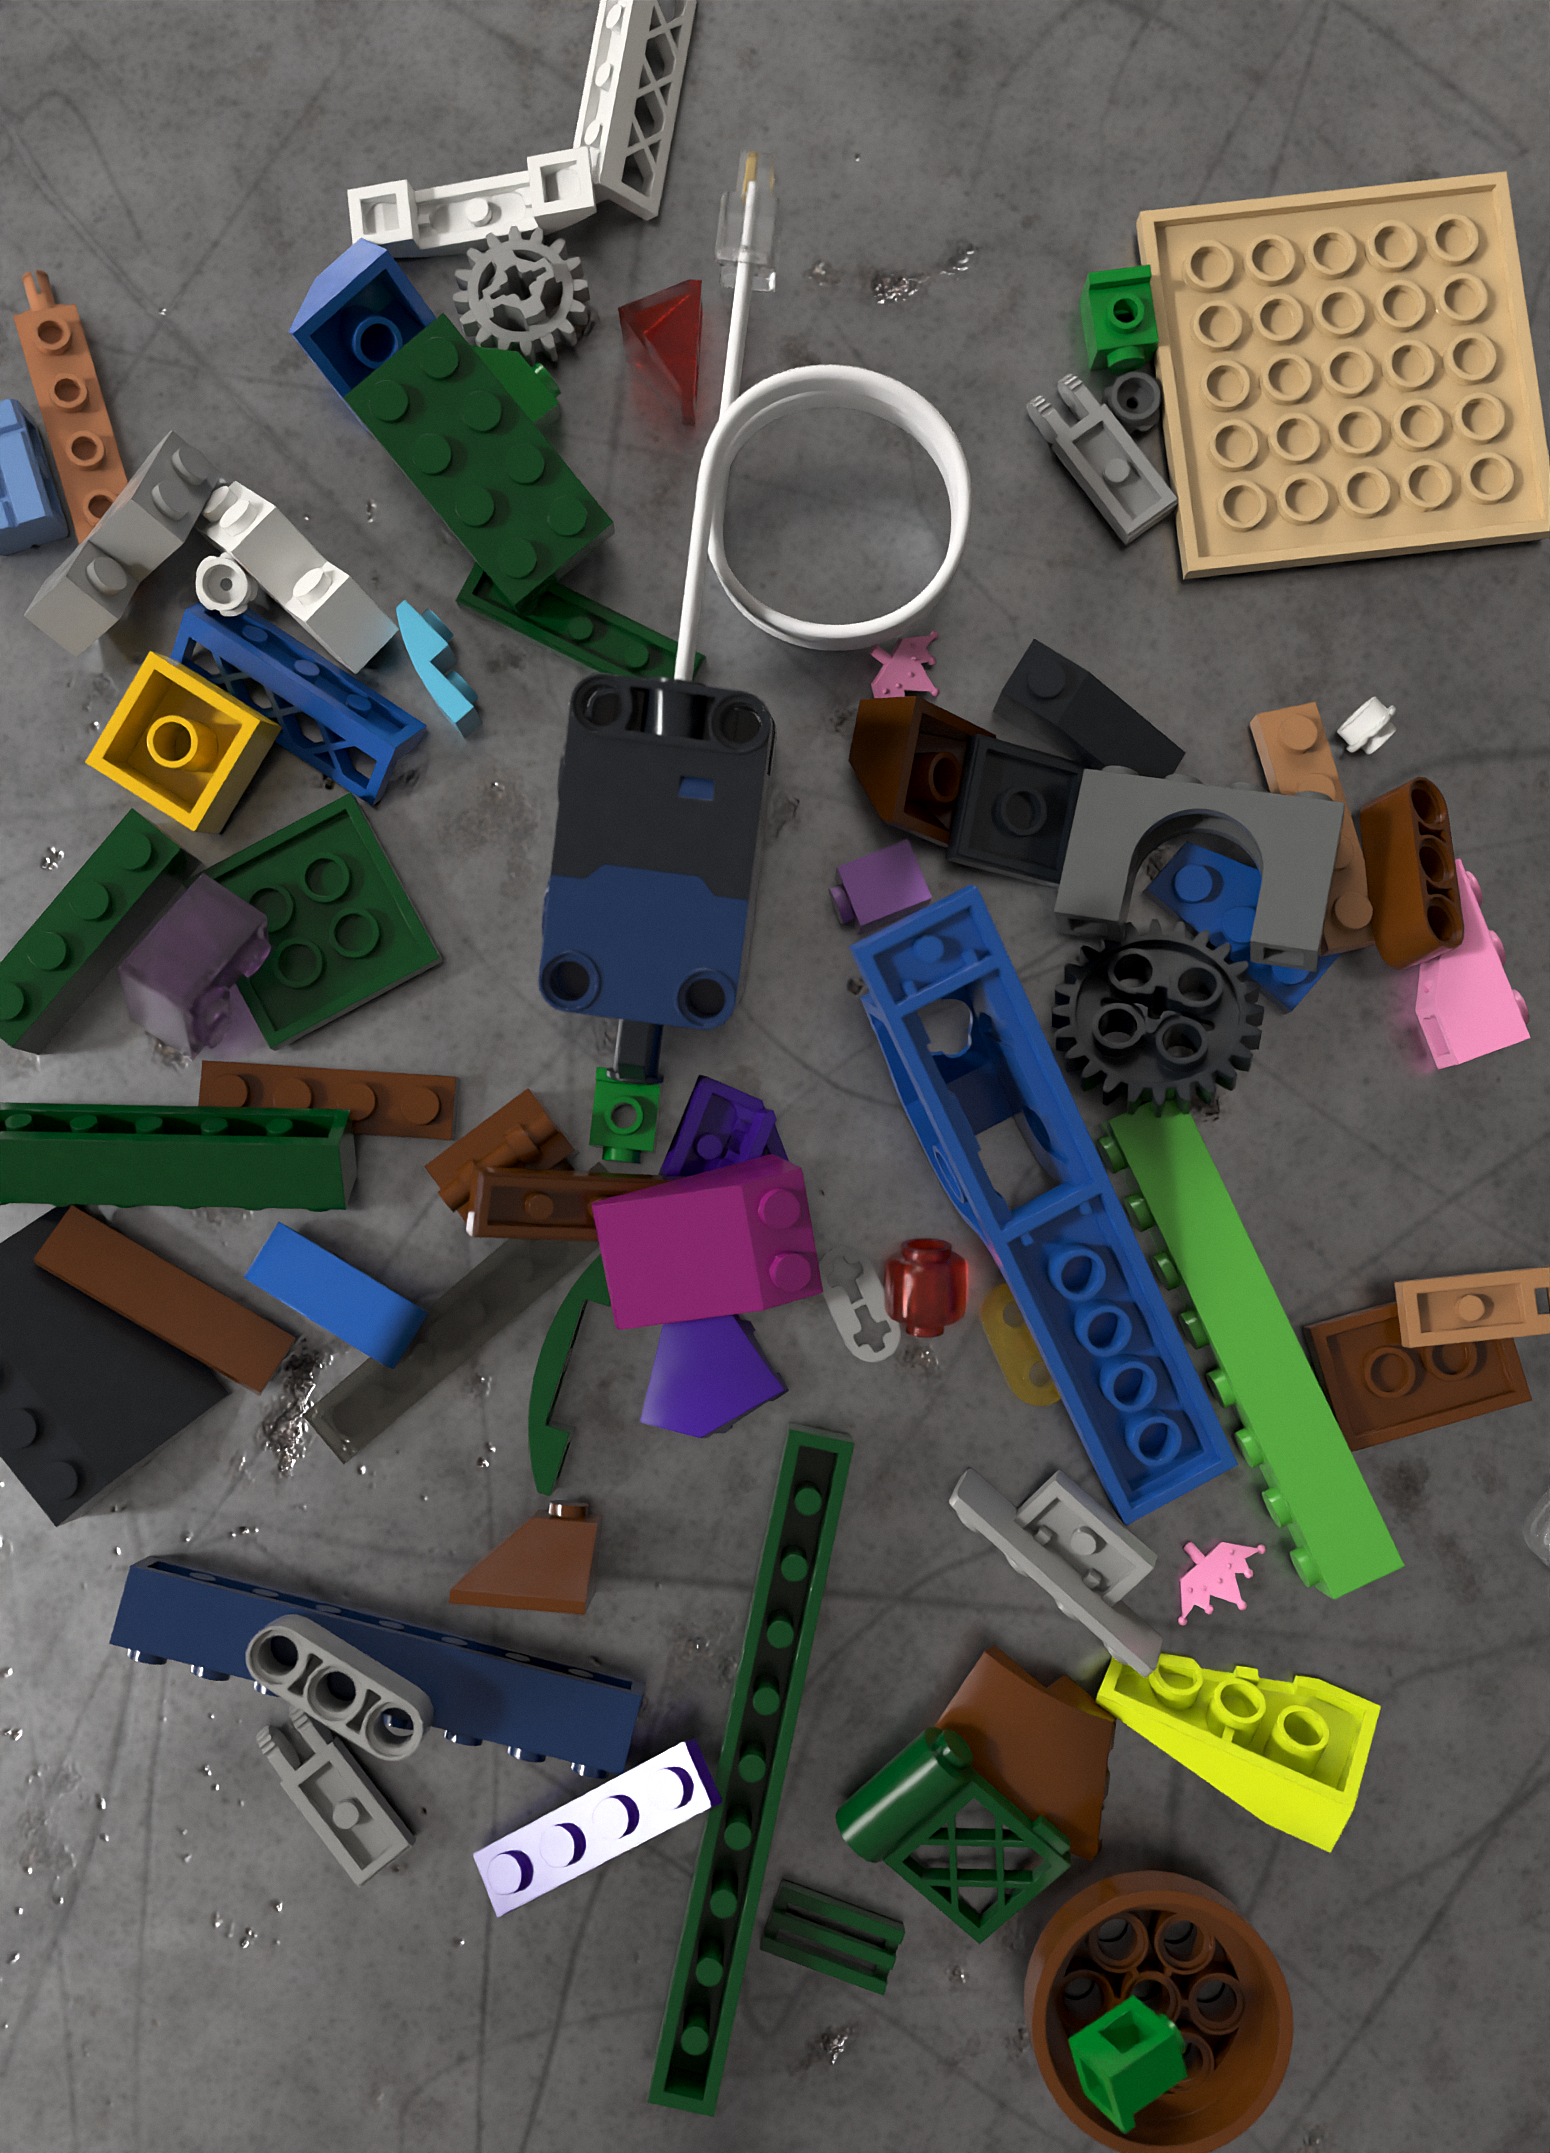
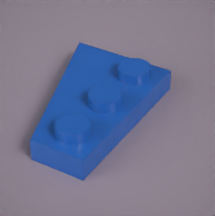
[1142,841,1341,1014]

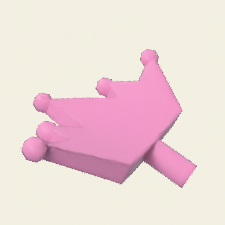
[869,631,940,698]
[1178,1541,1266,1626]

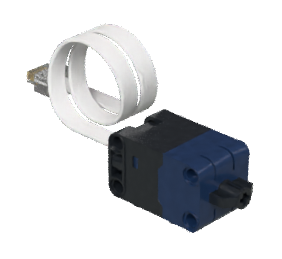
[538,150,972,1085]

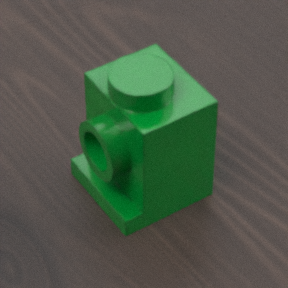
[1079,264,1159,374]
[589,1067,664,1164]
[1068,1995,1187,2133]

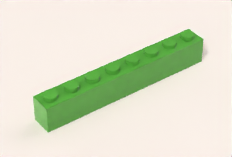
[1097,1101,1405,1599]

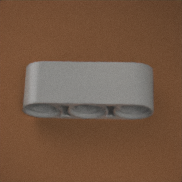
[246,1614,434,1761]

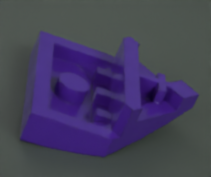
[658,1075,789,1176]
[640,1314,789,1438]

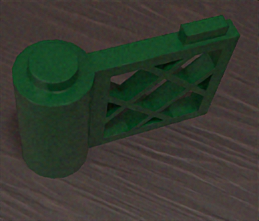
[836,1726,1071,1944]

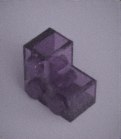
[118,873,271,1061]

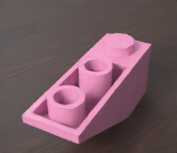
[1415,858,1531,1069]

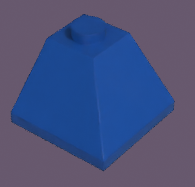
[288,238,436,433]

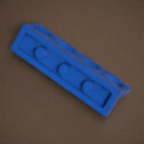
[170,601,427,806]

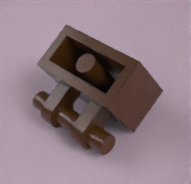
[424,1088,580,1224]

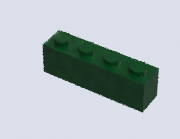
[0,808,202,1055]

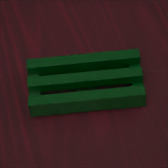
[760,1880,905,1995]

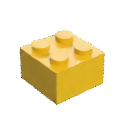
[85,651,283,834]

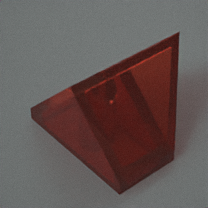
[618,279,704,426]

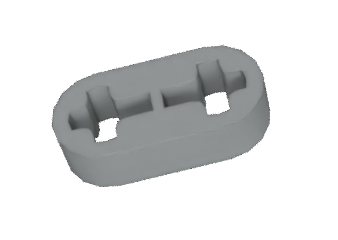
[818,1246,901,1363]

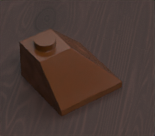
[848,696,997,848]
[449,1500,603,1615]

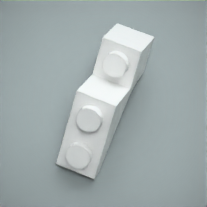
[193,481,399,674]

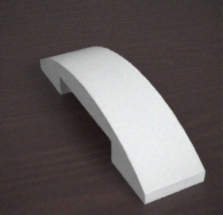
[347,146,597,258]

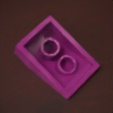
[591,1154,823,1330]

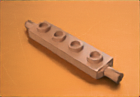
[13,270,139,586]

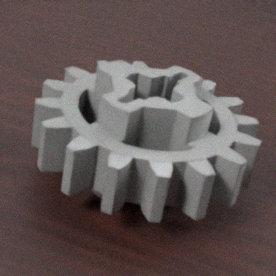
[453,226,590,367]

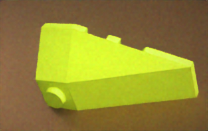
[1095,1653,1381,1853]

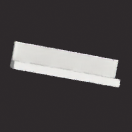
[573,0,697,221]

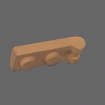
[1394,1265,1550,1348]

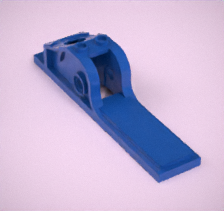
[849,885,1238,1526]

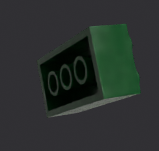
[343,312,615,613]

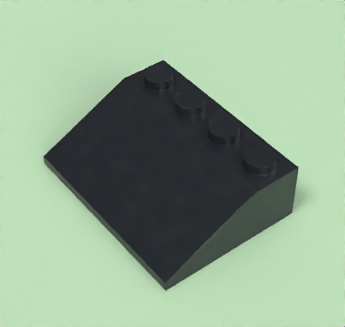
[0,1204,232,1527]

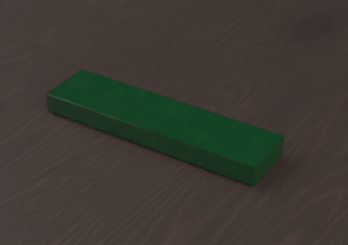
[455,562,707,682]

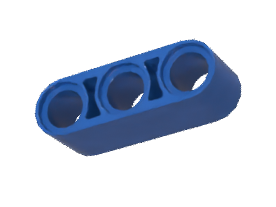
[243,1221,429,1370]

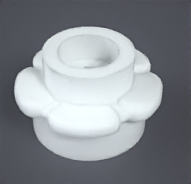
[196,552,259,616]
[1337,696,1397,755]

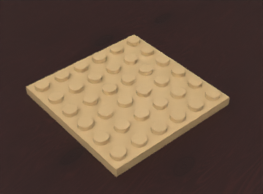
[1136,171,1550,579]

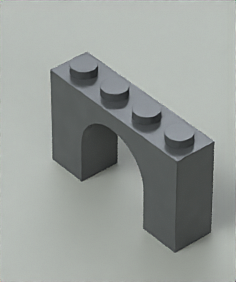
[1054,766,1345,972]

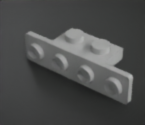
[949,1468,1163,1678]

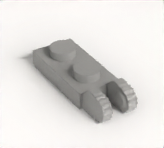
[1026,373,1178,545]
[256,1705,416,1888]

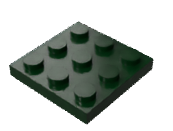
[182,792,443,1051]

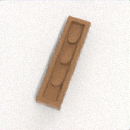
[1249,702,1376,957]

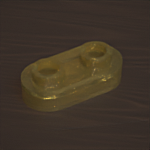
[979,1282,1061,1406]

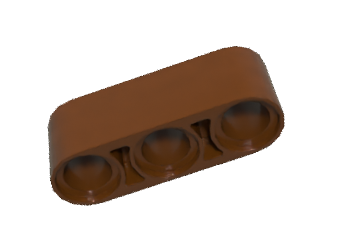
[1360,777,1464,970]

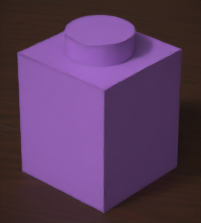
[829,839,932,935]

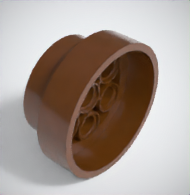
[1024,1871,1294,2153]

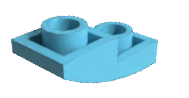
[396,600,482,739]

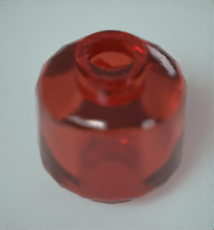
[884,1238,968,1338]

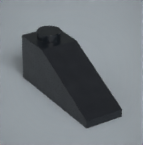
[993,639,1186,779]

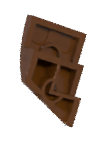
[934,1645,1117,1862]

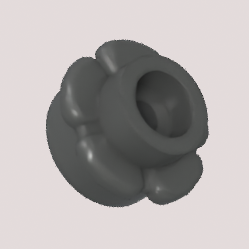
[1101,372,1161,434]

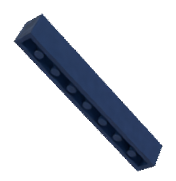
[109,1556,646,1779]

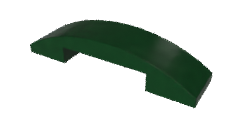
[528,1254,611,1496]

